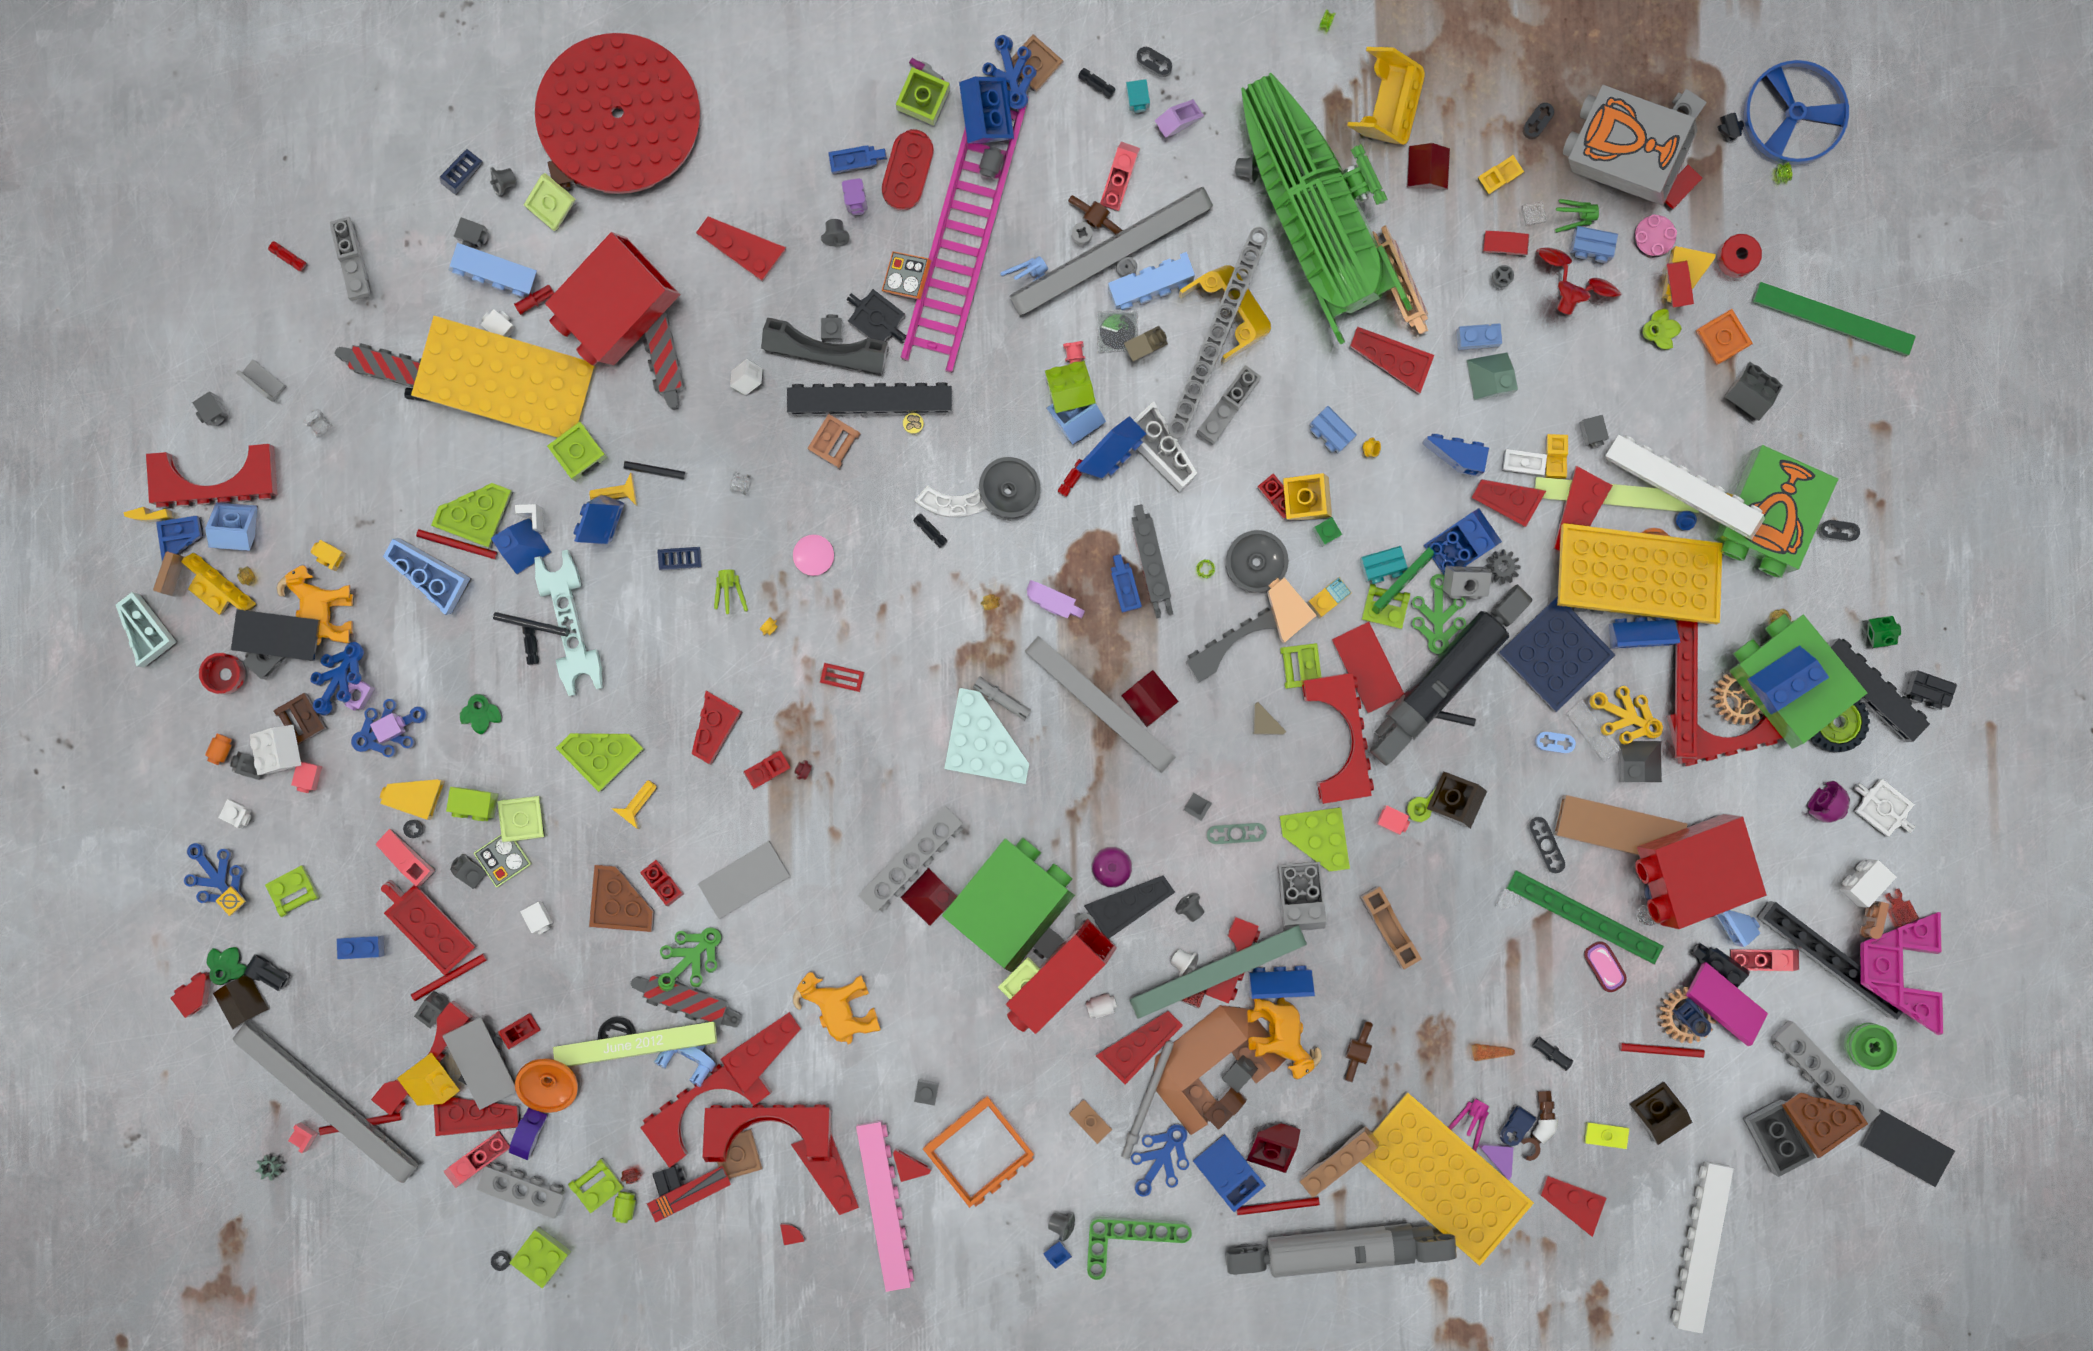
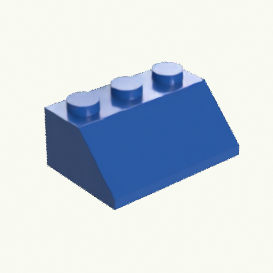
[959,76,1014,144]
[1076,416,1147,478]
[1609,617,1680,649]
[1747,645,1829,714]
[1248,965,1315,999]

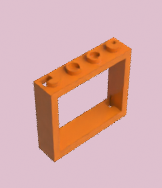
[923,1095,1035,1208]

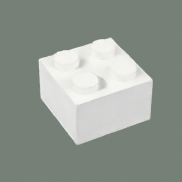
[250,725,301,775]
[1840,859,1897,908]

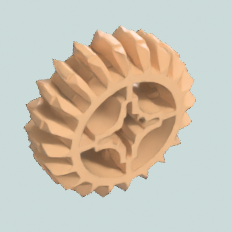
[1713,673,1763,725]
[1659,987,1716,1044]

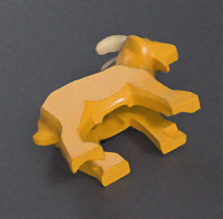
[276,565,353,646]
[793,972,881,1045]
[1247,998,1322,1079]

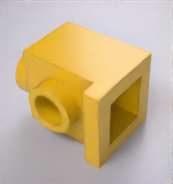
[311,540,346,571]

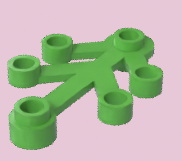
[1412,574,1466,654]
[658,928,721,991]

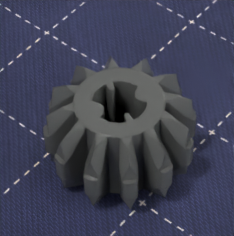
[1485,549,1521,585]

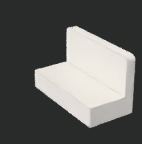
[515,504,544,533]

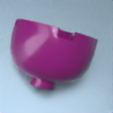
[1808,781,1850,823]
[1091,847,1132,888]

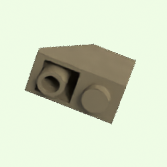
[1124,326,1168,361]

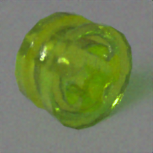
[1319,9,1336,30]
[1777,162,1792,182]
[1197,559,1215,578]

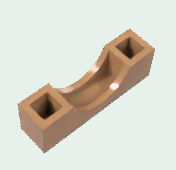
[1360,886,1422,969]
[1300,1126,1379,1198]

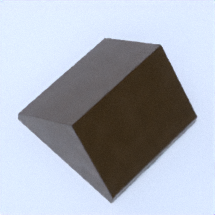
[213,975,270,1030]

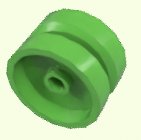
[1844,1023,1897,1070]

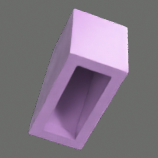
[1155,99,1204,138]

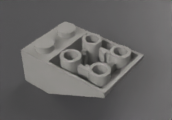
[1279,862,1326,931]

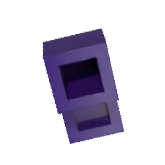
[509,1107,547,1160]

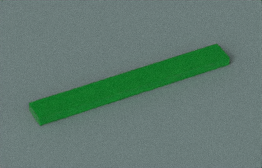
[1752,282,1916,356]
[1506,870,1664,965]

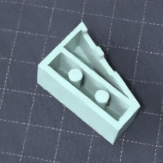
[116,592,176,668]

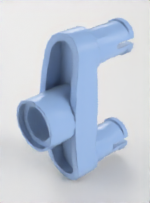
[654,1045,716,1087]

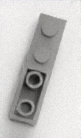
[330,217,371,301]
[1197,365,1262,444]

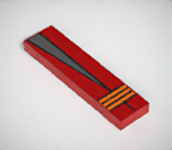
[646,1166,731,1223]

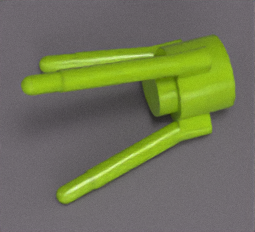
[714,569,748,614]

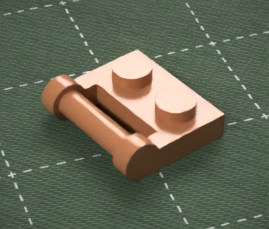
[807,414,861,468]
[1859,901,1889,939]

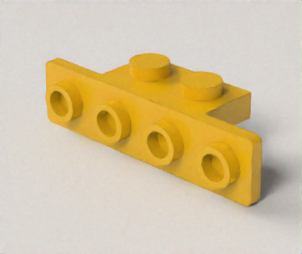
[181,553,256,615]

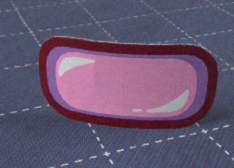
[1585,941,1627,992]

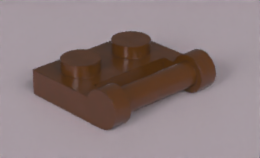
[273,693,326,745]

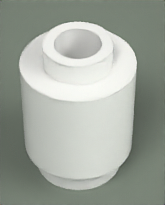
[1085,993,1117,1019]

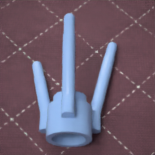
[1000,256,1048,282]

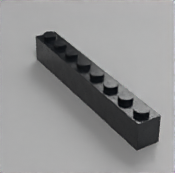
[787,382,953,415]
[1757,901,1903,1020]

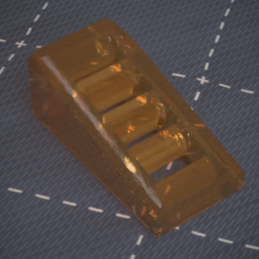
[1469,1043,1515,1061]

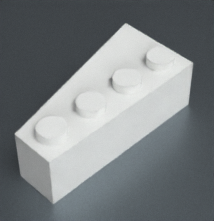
[1134,401,1197,492]

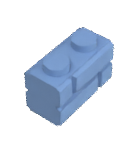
[1570,226,1618,263]
[1456,323,1502,350]
[1309,406,1357,454]

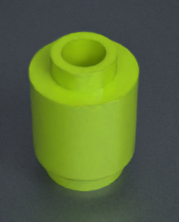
[612,1191,636,1223]

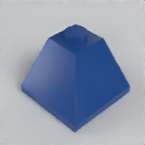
[491,518,552,575]

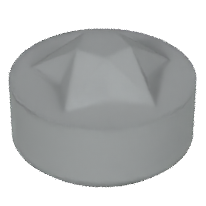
[1116,256,1137,277]

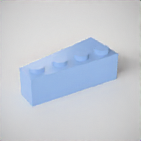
[448,243,537,297]
[1108,252,1195,311]
[383,538,470,615]

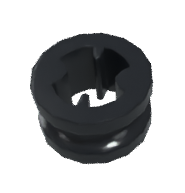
[403,820,424,838]
[491,1251,511,1271]

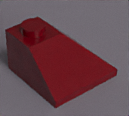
[900,868,958,926]
[1246,1123,1301,1173]

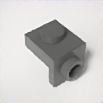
[450,854,486,889]

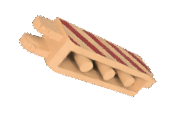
[1372,225,1429,334]

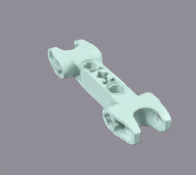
[534,549,603,696]

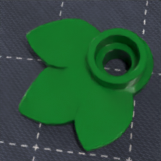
[460,694,501,735]
[206,947,246,985]

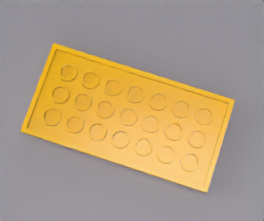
[411,316,594,438]
[1557,523,1723,625]
[1360,1092,1534,1266]

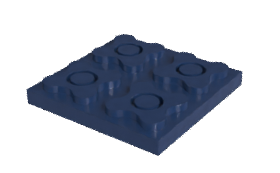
[1498,596,1615,712]

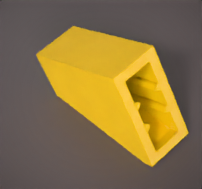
[1662,246,1716,303]
[380,779,445,820]

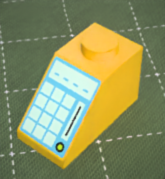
[1307,577,1352,619]

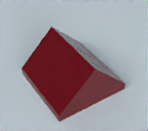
[1407,143,1450,190]
[1121,670,1179,727]

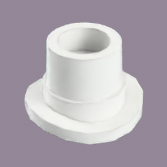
[1170,949,1198,977]

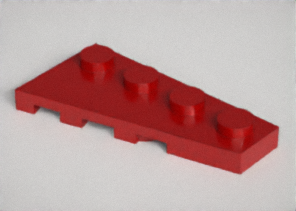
[696,216,786,282]
[1350,326,1434,394]
[1553,466,1613,551]
[1095,1011,1183,1085]
[720,1012,801,1094]
[434,1097,519,1137]
[791,1132,859,1215]

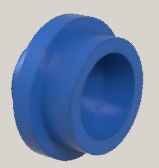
[1676,511,1697,530]

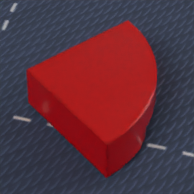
[780,1224,805,1245]

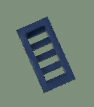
[440,149,483,195]
[657,547,702,571]

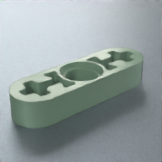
[1206,823,1267,844]

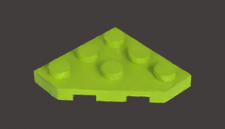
[431,483,512,548]
[556,733,644,792]
[1279,807,1350,872]

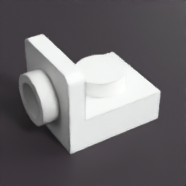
[218,799,251,828]

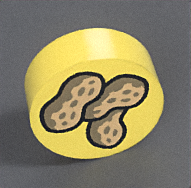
[903,413,924,434]

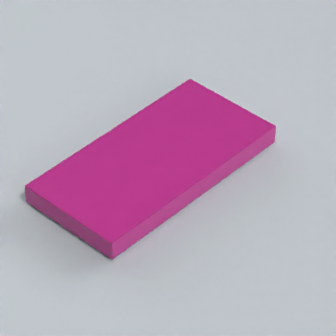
[1686,962,1768,1046]

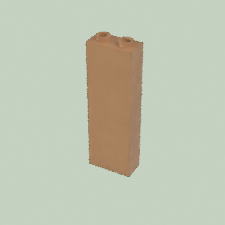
[1554,795,1688,855]

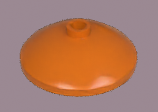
[515,1059,578,1113]

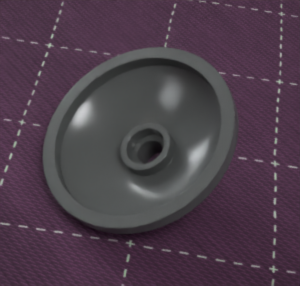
[979,457,1041,518]
[1226,530,1289,592]

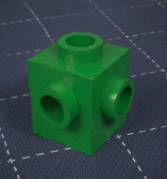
[1867,616,1901,648]

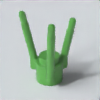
[1555,199,1599,232]

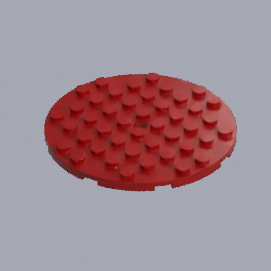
[535,33,700,194]

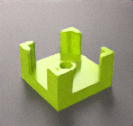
[547,422,608,481]

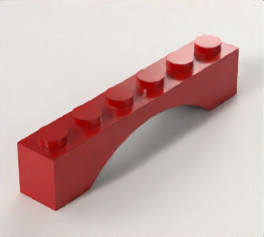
[371,1001,473,1115]

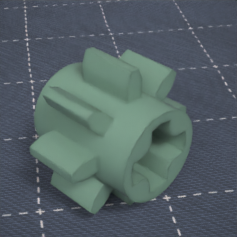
[255,1154,283,1181]

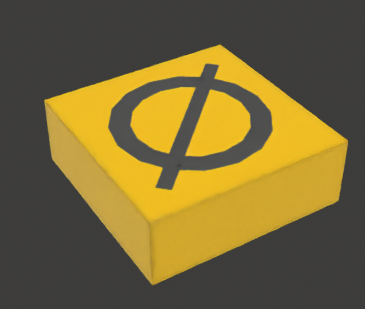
[216,886,246,916]

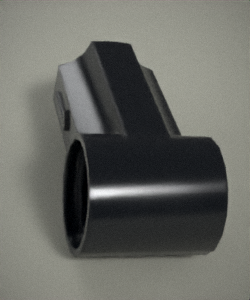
[244,954,289,991]

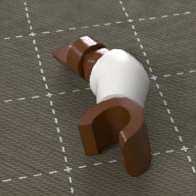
[1521,1091,1558,1161]

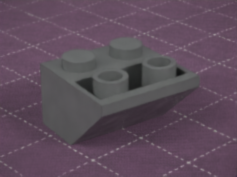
[1726,361,1783,421]

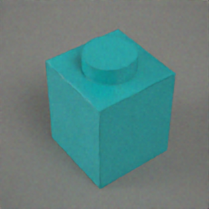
[1126,79,1150,113]

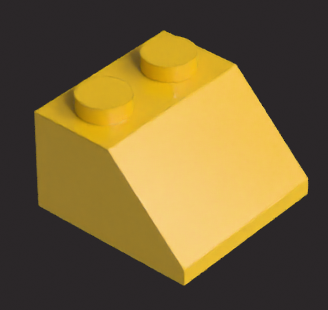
[1283,473,1332,520]
[397,1053,460,1106]

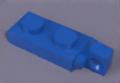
[828,145,887,174]
[1111,554,1142,613]

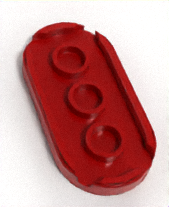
[882,129,934,210]

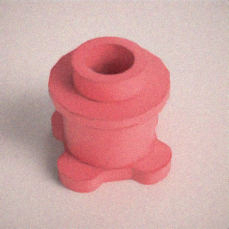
[1063,341,1086,364]

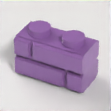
[842,178,868,215]

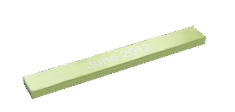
[553,1022,717,1067]

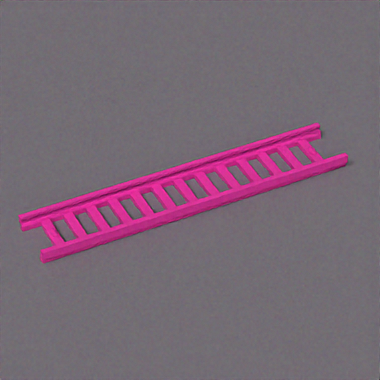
[901,96,1029,372]

